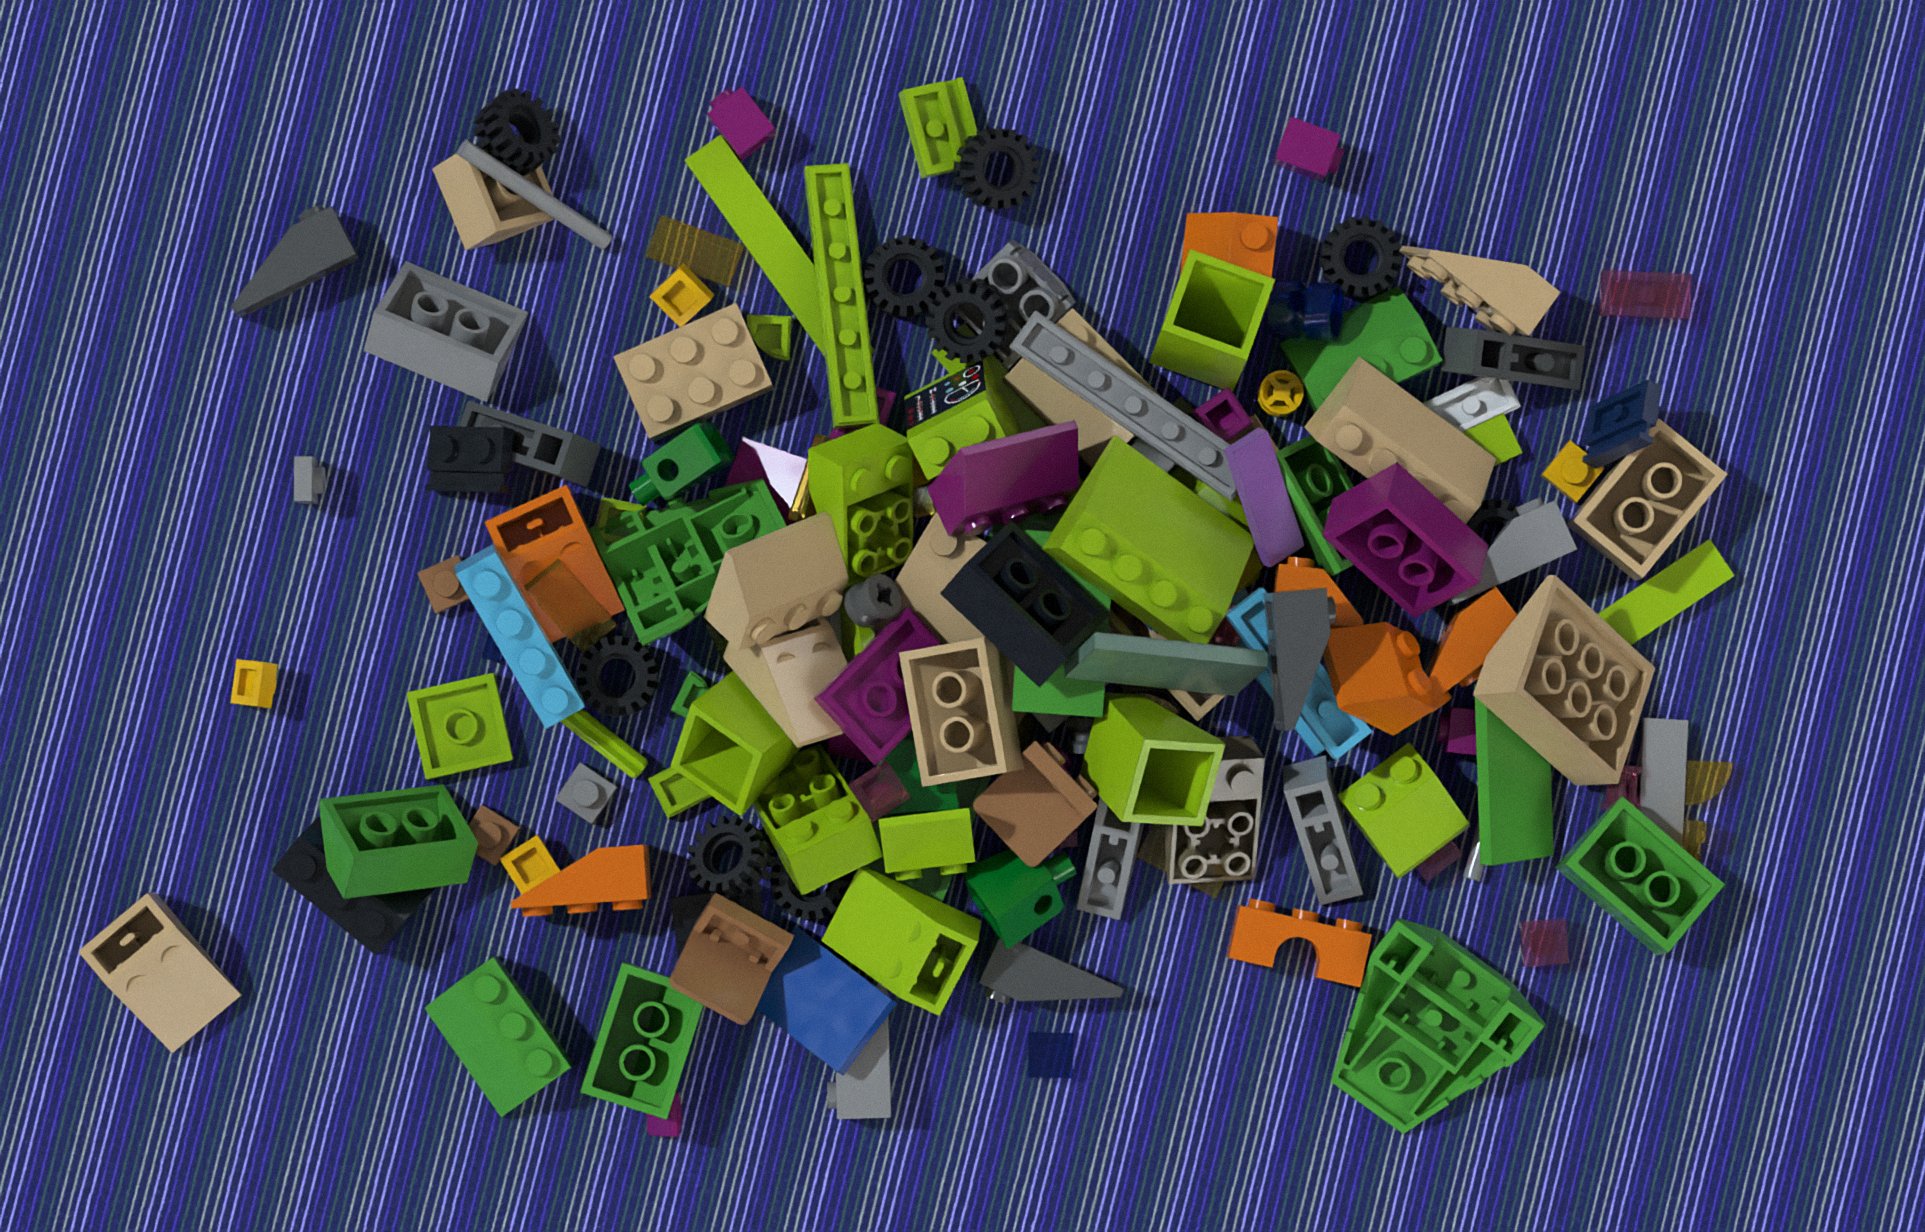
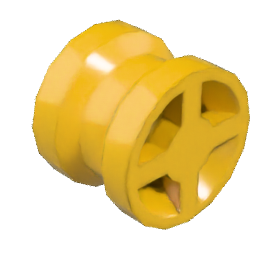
[1257,370,1304,417]

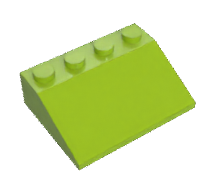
[1042,436,1255,644]

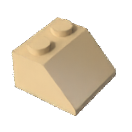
[432,135,554,250]

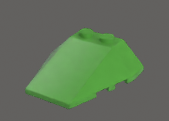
[589,478,786,646]
[1330,918,1545,1134]

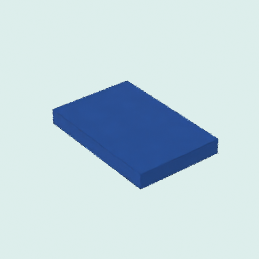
[756,926,897,1076]

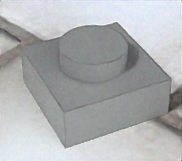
[294,456,326,504]
[555,762,618,824]

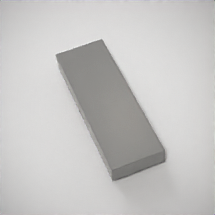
[1637,718,1688,847]

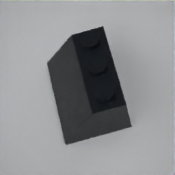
[940,520,1110,688]
[272,816,437,956]

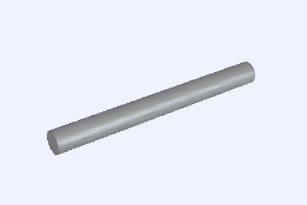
[457,139,612,250]

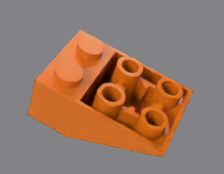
[485,485,625,643]
[1424,586,1517,713]
[511,845,652,917]

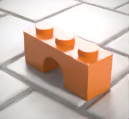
[1226,898,1372,987]

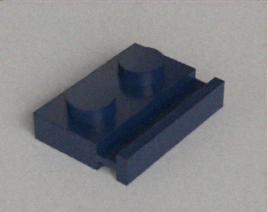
[1582,380,1662,469]

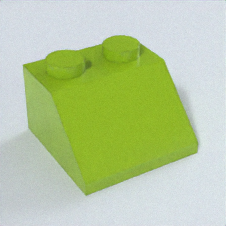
[1337,742,1470,880]
[879,808,975,881]

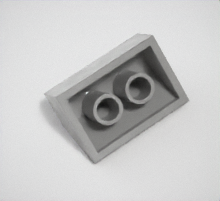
[363,261,528,402]

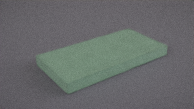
[1064,632,1268,696]

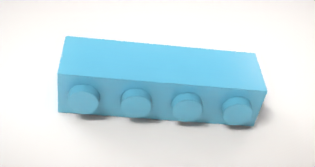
[454,544,585,729]

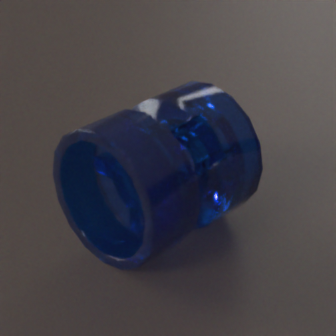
[1268,279,1344,342]

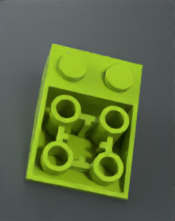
[808,422,914,588]
[752,743,883,895]
[821,866,981,1016]

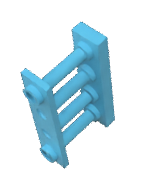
[1220,587,1372,760]

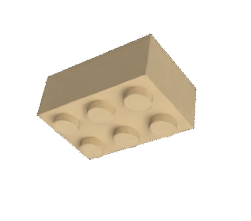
[613,303,774,443]
[1566,418,1728,581]

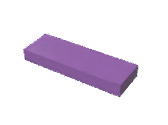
[1224,427,1305,568]

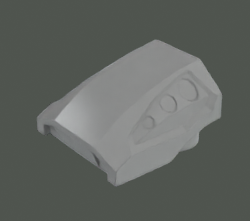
[954,240,1076,369]

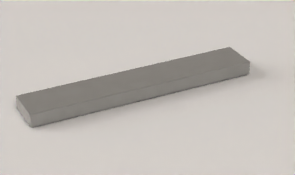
[1009,311,1238,502]

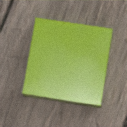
[406,673,514,780]

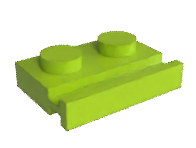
[898,77,986,179]

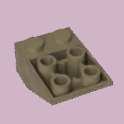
[1163,735,1265,884]

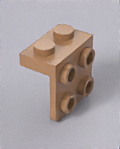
[973,741,1098,867]
[669,892,794,1025]

